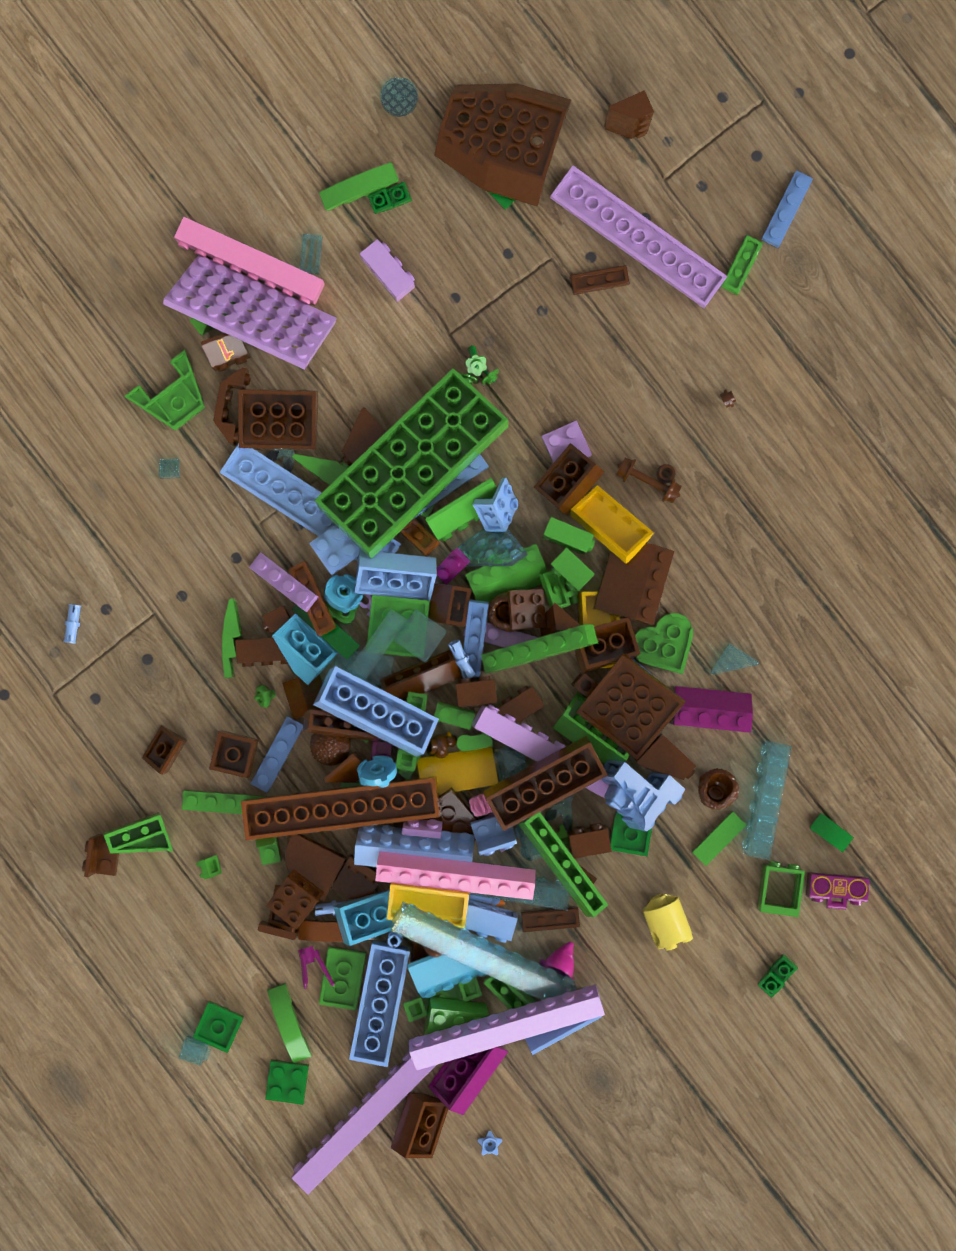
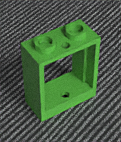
[542,517,595,555]
[757,861,805,917]

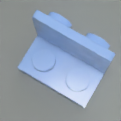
[473,478,518,532]
[470,815,517,856]

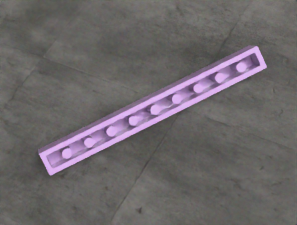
[409,985,605,1070]
[292,1052,436,1194]

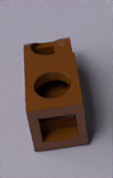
[571,672,598,697]

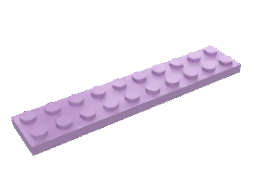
[550,166,727,308]

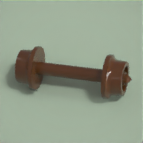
[616,457,682,503]

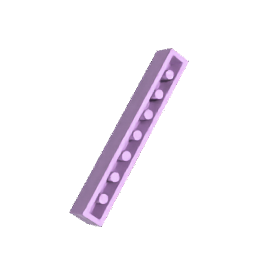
[471,704,609,798]

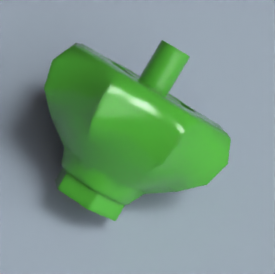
[254,685,275,708]

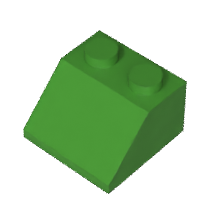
[551,547,595,591]

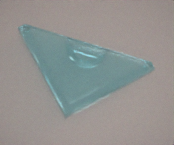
[710,643,760,675]

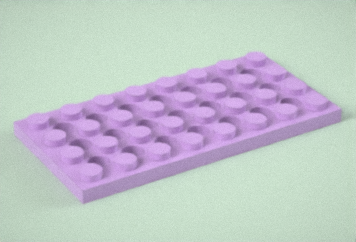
[163,255,337,370]

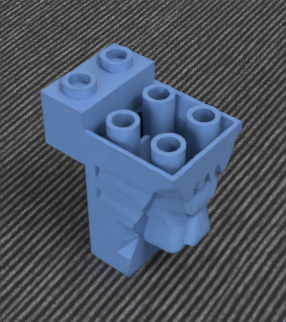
[602,759,685,832]

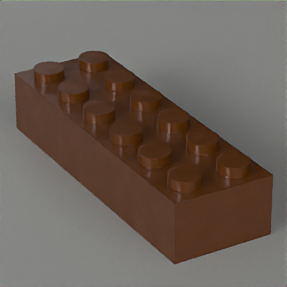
[483,736,608,831]

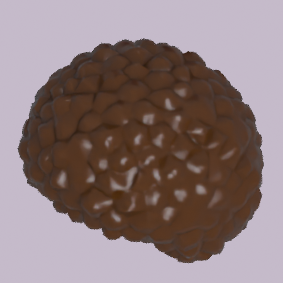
[488,591,517,633]
[310,733,351,766]
[698,768,739,810]

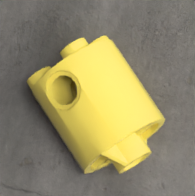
[642,894,693,951]

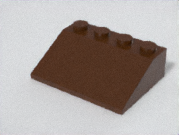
[238,389,318,450]
[593,543,674,625]

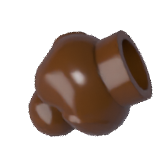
[426,731,457,759]

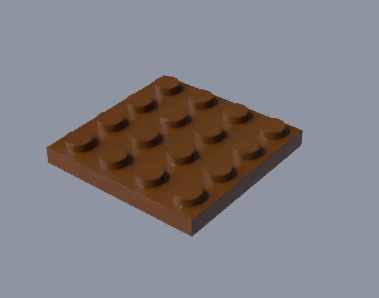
[576,653,686,760]

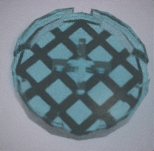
[380,78,418,117]

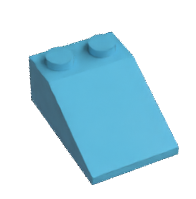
[272,614,338,685]
[333,890,404,946]

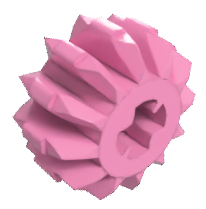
[469,793,492,817]

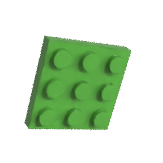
[366,595,429,658]

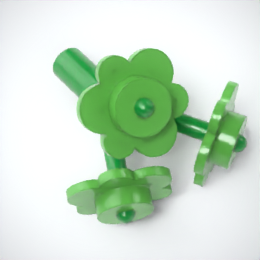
[459,345,499,385]

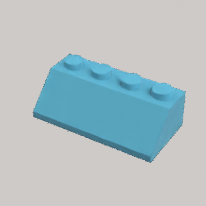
[407,936,494,998]

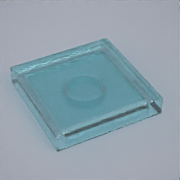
[394,609,448,663]

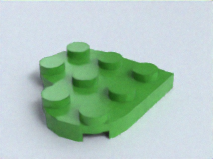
[635,613,693,674]

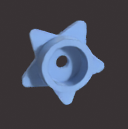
[477,1131,502,1155]

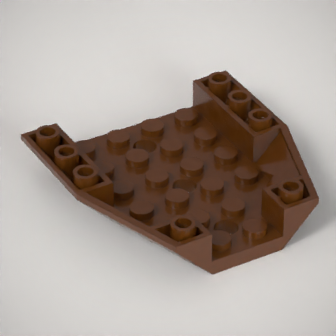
[434,83,571,207]

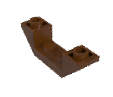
[213,367,251,446]

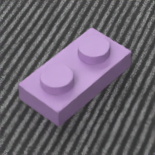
[402,819,443,839]

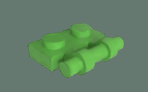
[539,571,579,608]

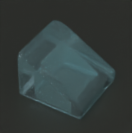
[159,459,180,479]

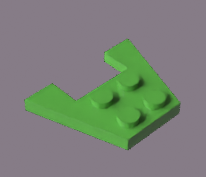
[124,350,206,431]

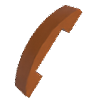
[299,920,376,942]

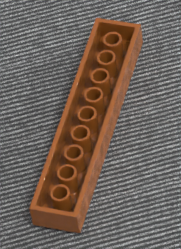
[241,776,441,841]

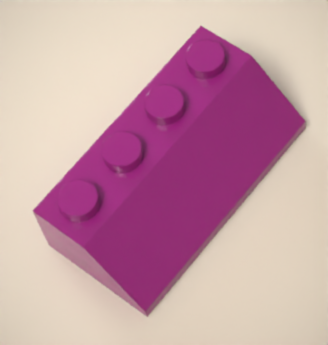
[671,686,753,733]
[428,1045,508,1115]

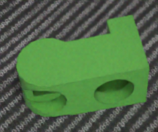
[457,733,493,751]

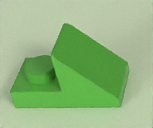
[256,837,282,865]

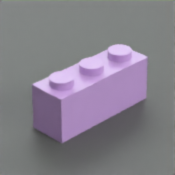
[360,239,415,302]

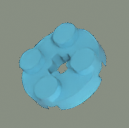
[324,574,363,613]
[357,755,397,788]

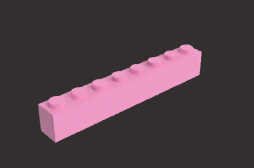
[174,217,325,305]
[375,851,536,900]

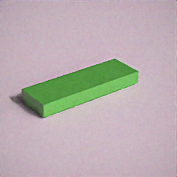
[721,235,763,295]
[692,811,746,866]

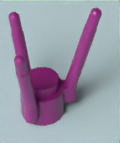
[298,946,335,989]

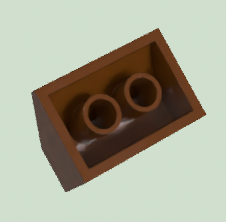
[604,90,654,139]
[534,443,605,516]
[575,617,641,673]
[391,1092,448,1158]

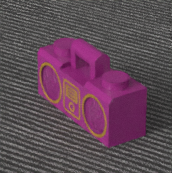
[806,872,870,910]

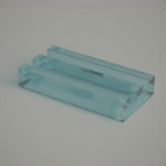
[300,234,323,275]

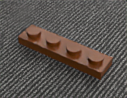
[288,561,337,637]

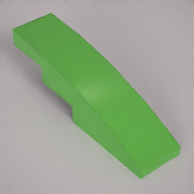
[319,162,399,211]
[222,598,243,678]

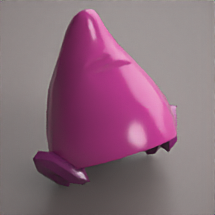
[539,942,575,984]

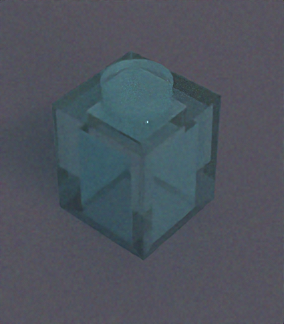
[179,1035,211,1066]

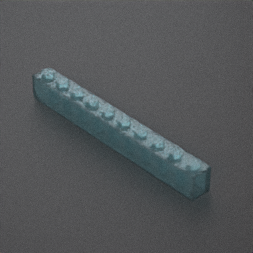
[391,902,576,1000]

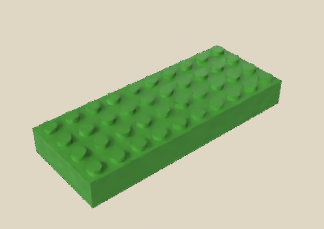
[315,368,508,559]

